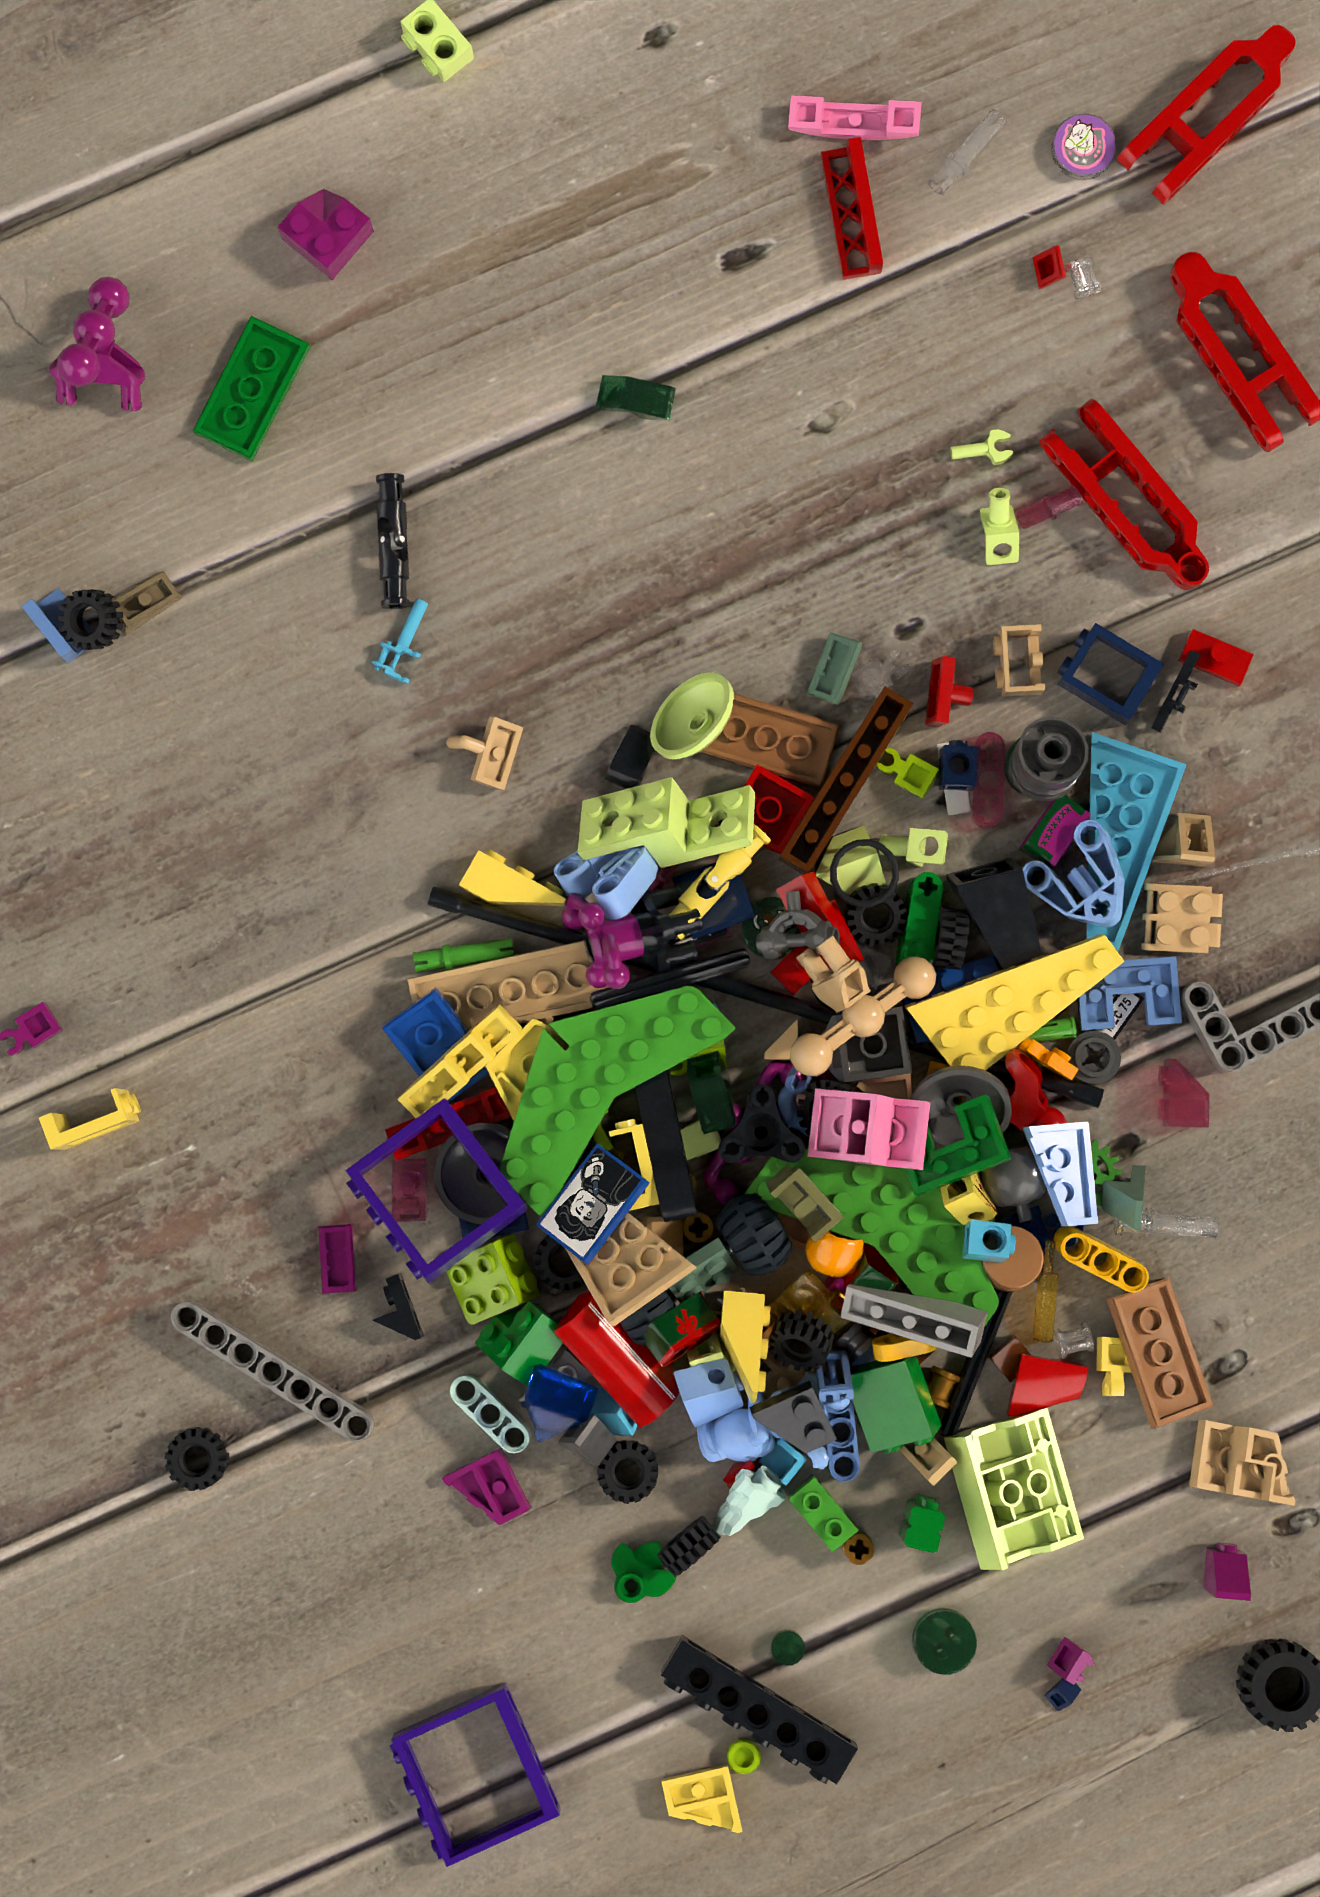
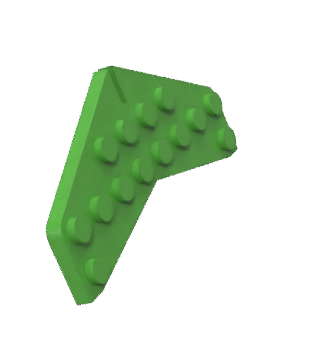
[500,986,736,1216]
[745,1149,999,1326]

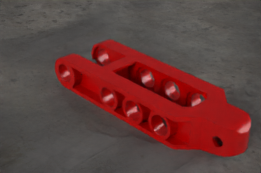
[1117,25,1296,205]
[1170,252,1320,453]
[1039,399,1209,590]

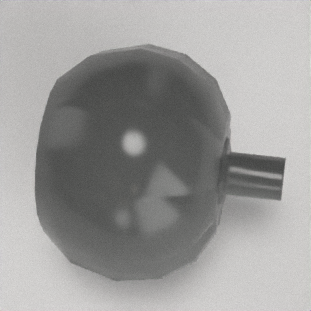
[980,1146,1048,1223]

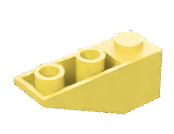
[459,849,566,906]
[720,1291,771,1403]

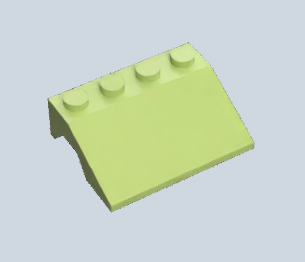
[944,1408,1084,1570]

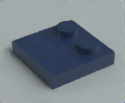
[672,862,756,940]

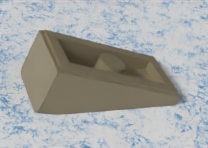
[111,571,182,636]

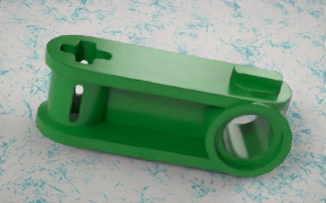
[895,872,943,967]

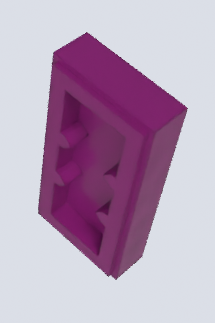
[318,1224,357,1294]

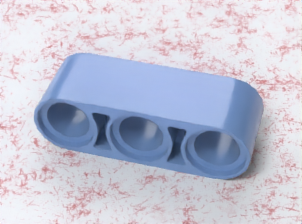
[825,1381,860,1482]

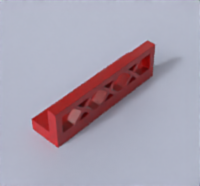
[821,137,883,280]

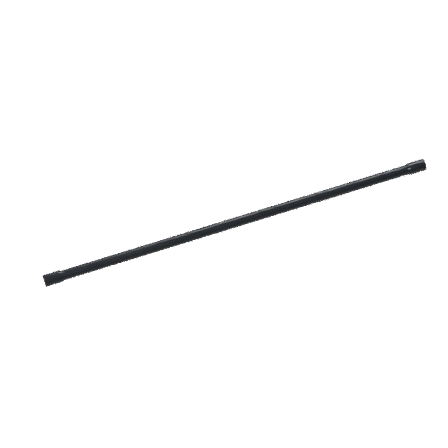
[428,886,1104,1108]

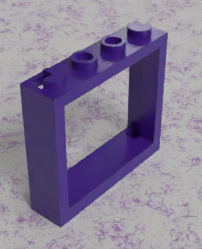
[345,1098,527,1284]
[390,1683,561,1867]

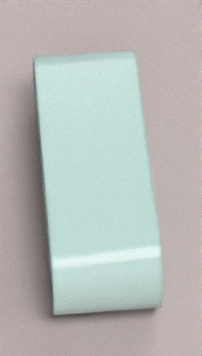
[450,1373,531,1454]

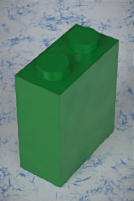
[850,1356,942,1454]

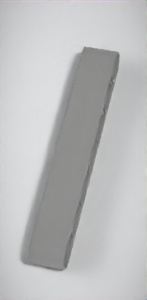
[171,1301,375,1441]

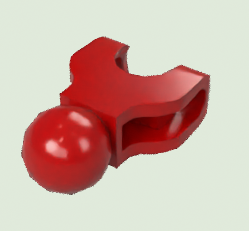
[1005,1048,1067,1131]

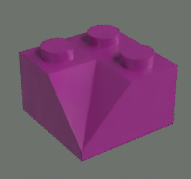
[277,189,374,280]

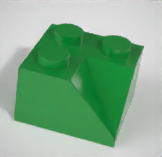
[475,1301,563,1388]

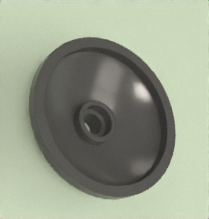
[910,1066,1012,1149]
[434,1123,526,1224]

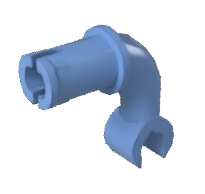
[777,1067,811,1138]

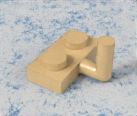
[446,717,523,790]

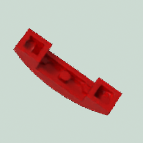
[385,1087,511,1161]

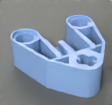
[1022,820,1125,927]
[554,845,659,920]

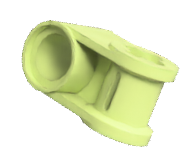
[681,1115,721,1161]

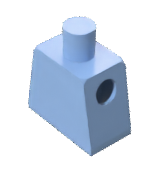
[673,1358,744,1428]

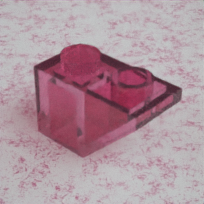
[1157,1059,1210,1128]

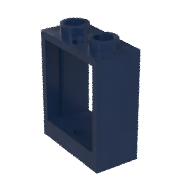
[1057,623,1164,725]

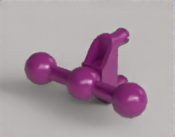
[49,276,145,411]

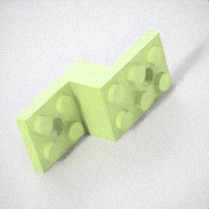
[577,777,755,868]

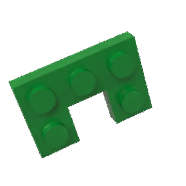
[906,1094,1011,1196]

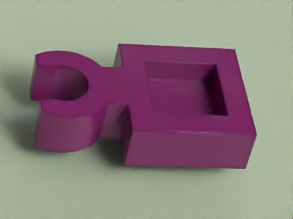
[0,1002,63,1056]

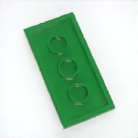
[193,316,311,462]

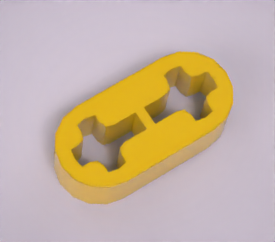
[872,1334,937,1362]

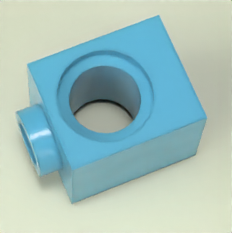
[962,1220,1016,1263]

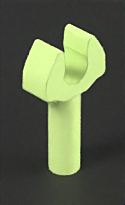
[950,429,1013,465]

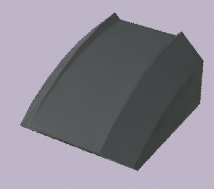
[824,1006,912,1083]

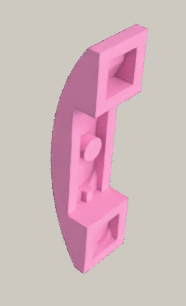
[788,96,922,140]

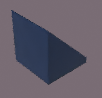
[1044,1678,1082,1711]

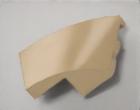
[1189,1420,1295,1506]

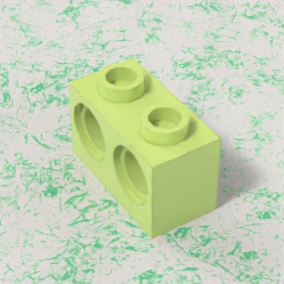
[400,0,474,82]

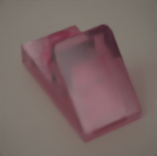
[392,1158,429,1222]

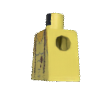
[940,1172,997,1227]

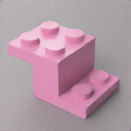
[807,1089,930,1170]

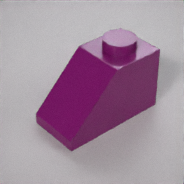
[1204,1542,1251,1601]

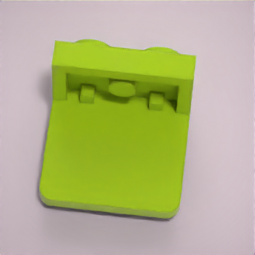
[446,1234,541,1325]

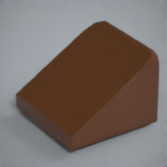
[988,1335,1031,1383]

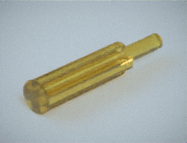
[1033,1240,1058,1343]

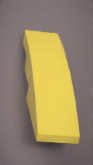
[397,1004,522,1118]

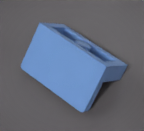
[21,589,94,663]

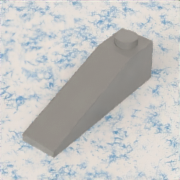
[840,1284,988,1358]

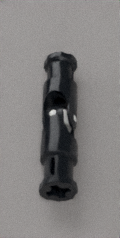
[376,473,410,609]

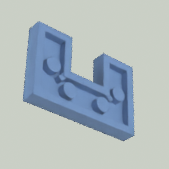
[1077,956,1182,1031]

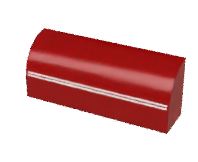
[553,1291,680,1428]

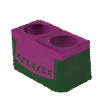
[1018,795,1091,868]

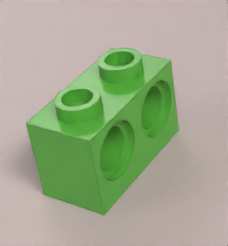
[787,1474,859,1553]

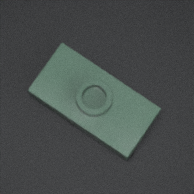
[806,632,863,706]

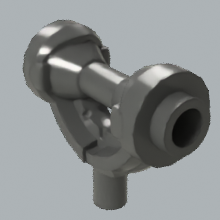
[756,891,839,960]

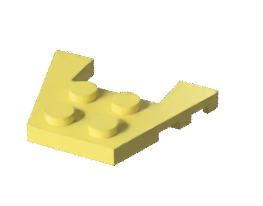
[485,1018,570,1121]

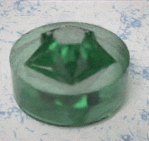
[771,1629,805,1666]

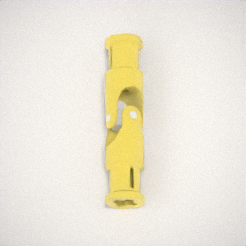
[669,824,771,941]

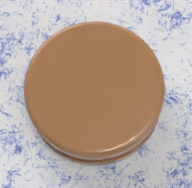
[980,1226,1044,1292]

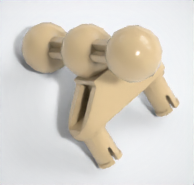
[790,935,936,1076]

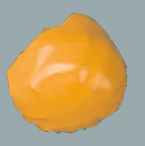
[805,1232,864,1278]

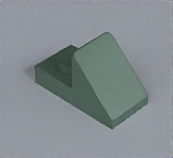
[1102,1165,1146,1230]

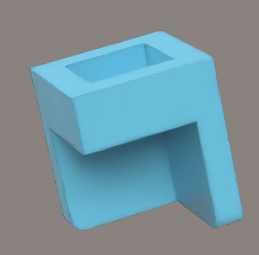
[585,1387,638,1436]
[758,1437,807,1486]

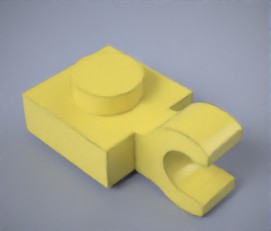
[1096,1337,1132,1396]

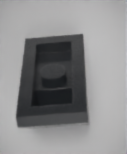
[373,1273,424,1340]

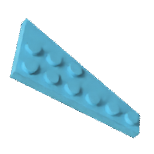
[1086,732,1187,952]

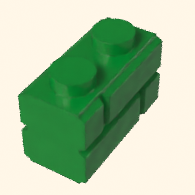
[899,1494,946,1553]

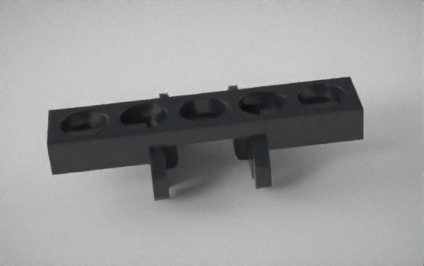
[1151,651,1200,733]

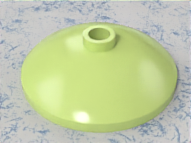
[650,672,734,759]

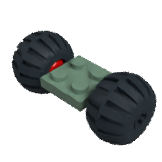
[620,1193,793,1346]

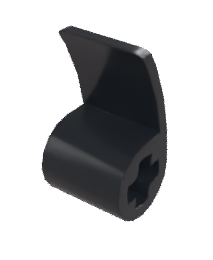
[605,725,655,789]

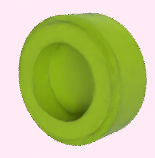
[727,1737,761,1774]

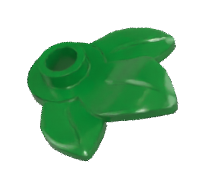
[611,1541,677,1603]

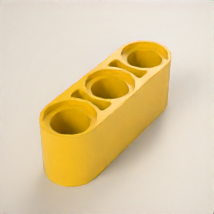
[1053,1226,1149,1293]

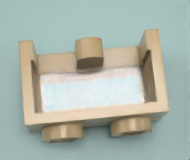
[993,624,1045,697]

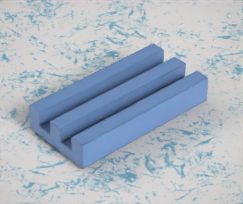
[815,1350,854,1402]

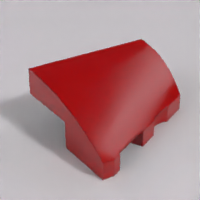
[1006,1353,1089,1417]

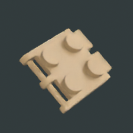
[1141,883,1223,953]

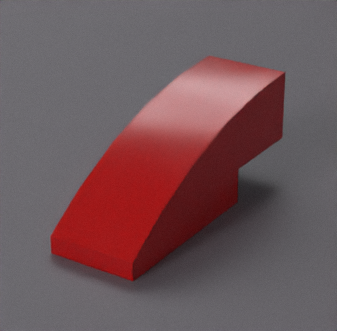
[776,872,864,969]

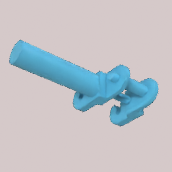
[371,599,428,684]

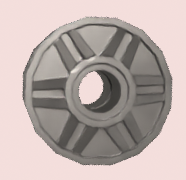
[1009,716,1088,801]

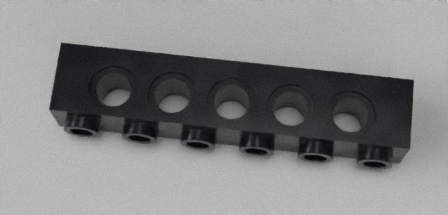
[661,1635,858,1785]

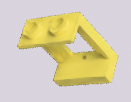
[39,1088,141,1150]
[609,1119,659,1211]

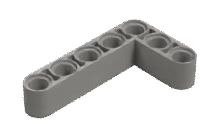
[1180,982,1320,1072]

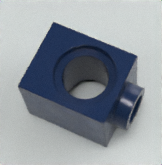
[939,740,978,791]

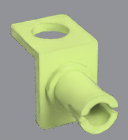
[980,488,1019,565]
[879,828,948,867]

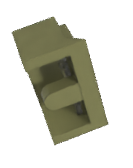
[766,1164,844,1243]

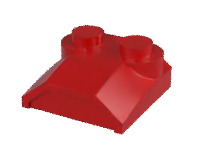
[744,764,815,855]

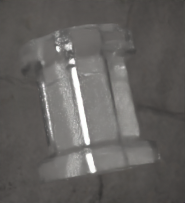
[1064,256,1103,299]
[1053,1322,1095,1359]

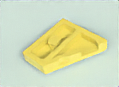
[661,1764,743,1833]

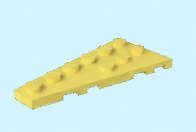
[904,934,1125,1071]

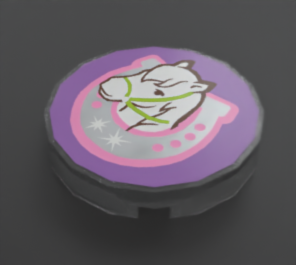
[1051,113,1117,180]

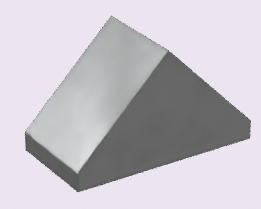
[558,1415,617,1467]

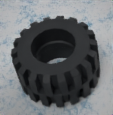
[1236,1638,1320,1732]

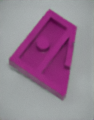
[442,1448,532,1525]

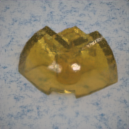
[767,1269,851,1342]

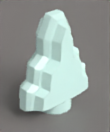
[713,1466,786,1536]

